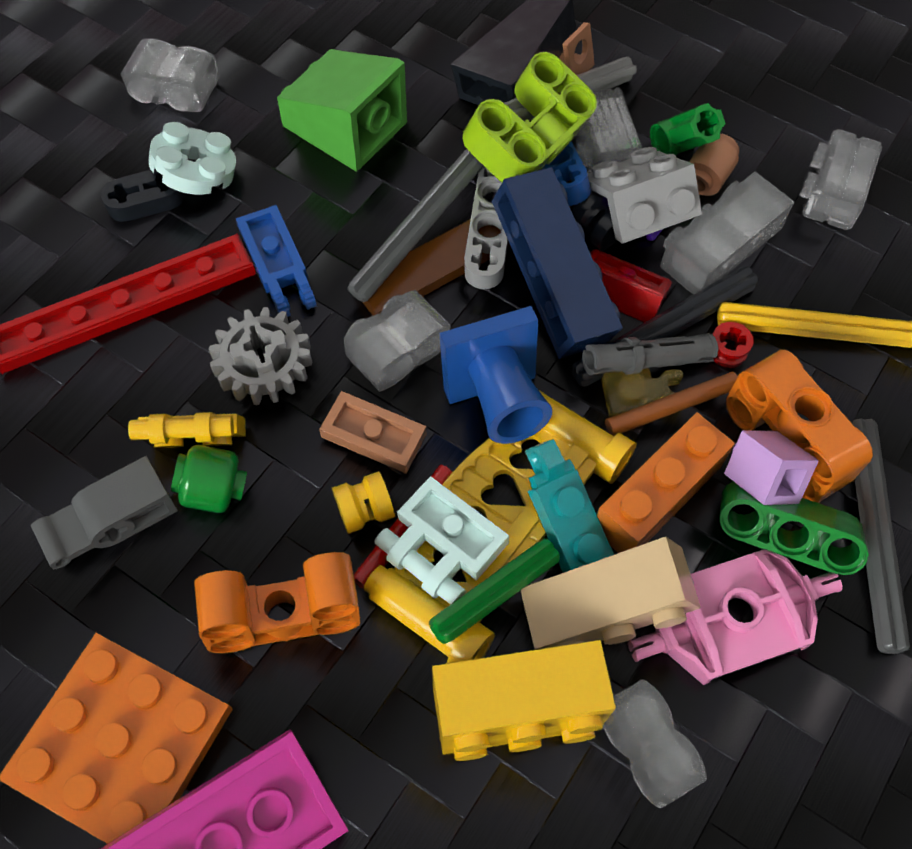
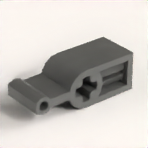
[31,456,178,570]

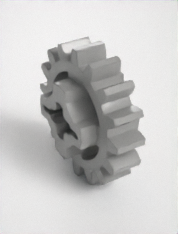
[209,307,312,405]

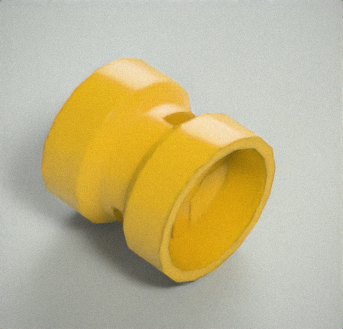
[332,471,395,534]

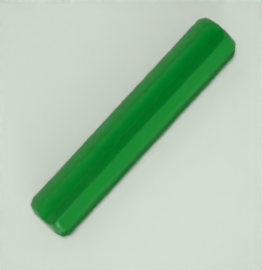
[429,539,560,644]

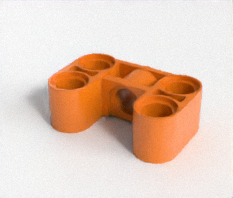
[726,350,873,503]
[194,552,360,653]

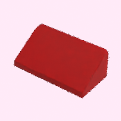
[590,249,672,322]

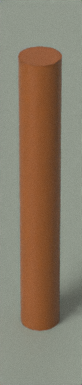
[605,371,738,436]

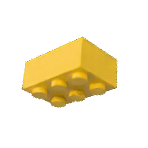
[432,640,616,761]

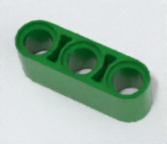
[720,481,869,575]

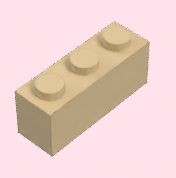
[521,537,701,650]

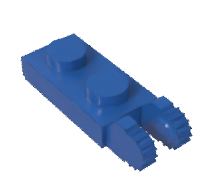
[236,205,317,317]

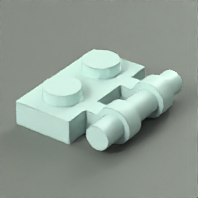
[375,476,509,605]

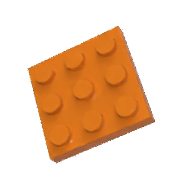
[0,633,233,844]

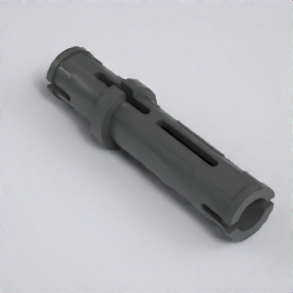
[582,333,718,375]

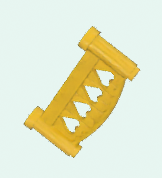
[364,391,637,664]

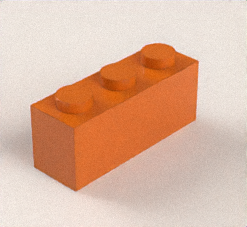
[597,412,735,553]

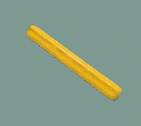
[717,302,912,348]

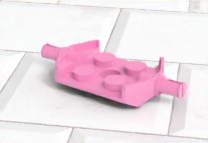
[628,549,842,685]

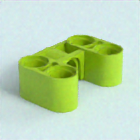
[462,52,597,183]

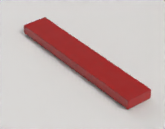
[0,233,256,374]

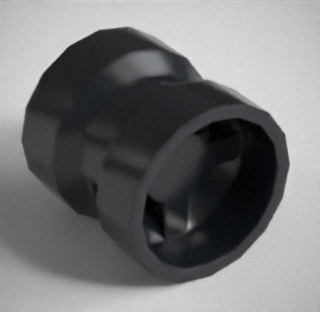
[572,191,617,251]

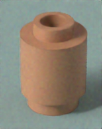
[689,134,739,196]

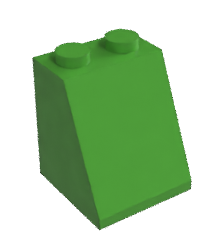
[277,49,407,172]

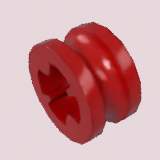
[713,322,753,368]

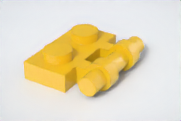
[128,412,246,448]

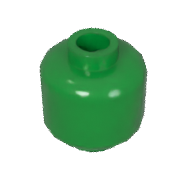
[171,445,247,513]

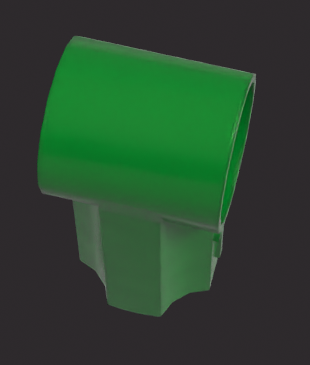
[650,103,726,155]

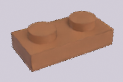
[319,391,427,474]

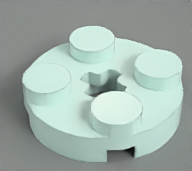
[148,122,236,195]

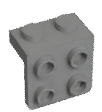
[588,147,702,243]

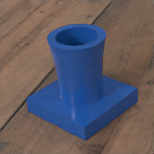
[439,306,552,444]

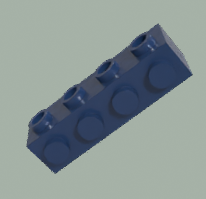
[492,168,623,359]

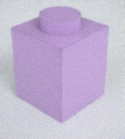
[724,430,819,505]

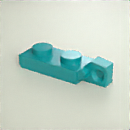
[525,439,614,573]

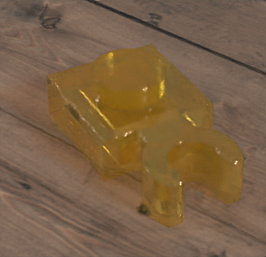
[601,368,683,417]

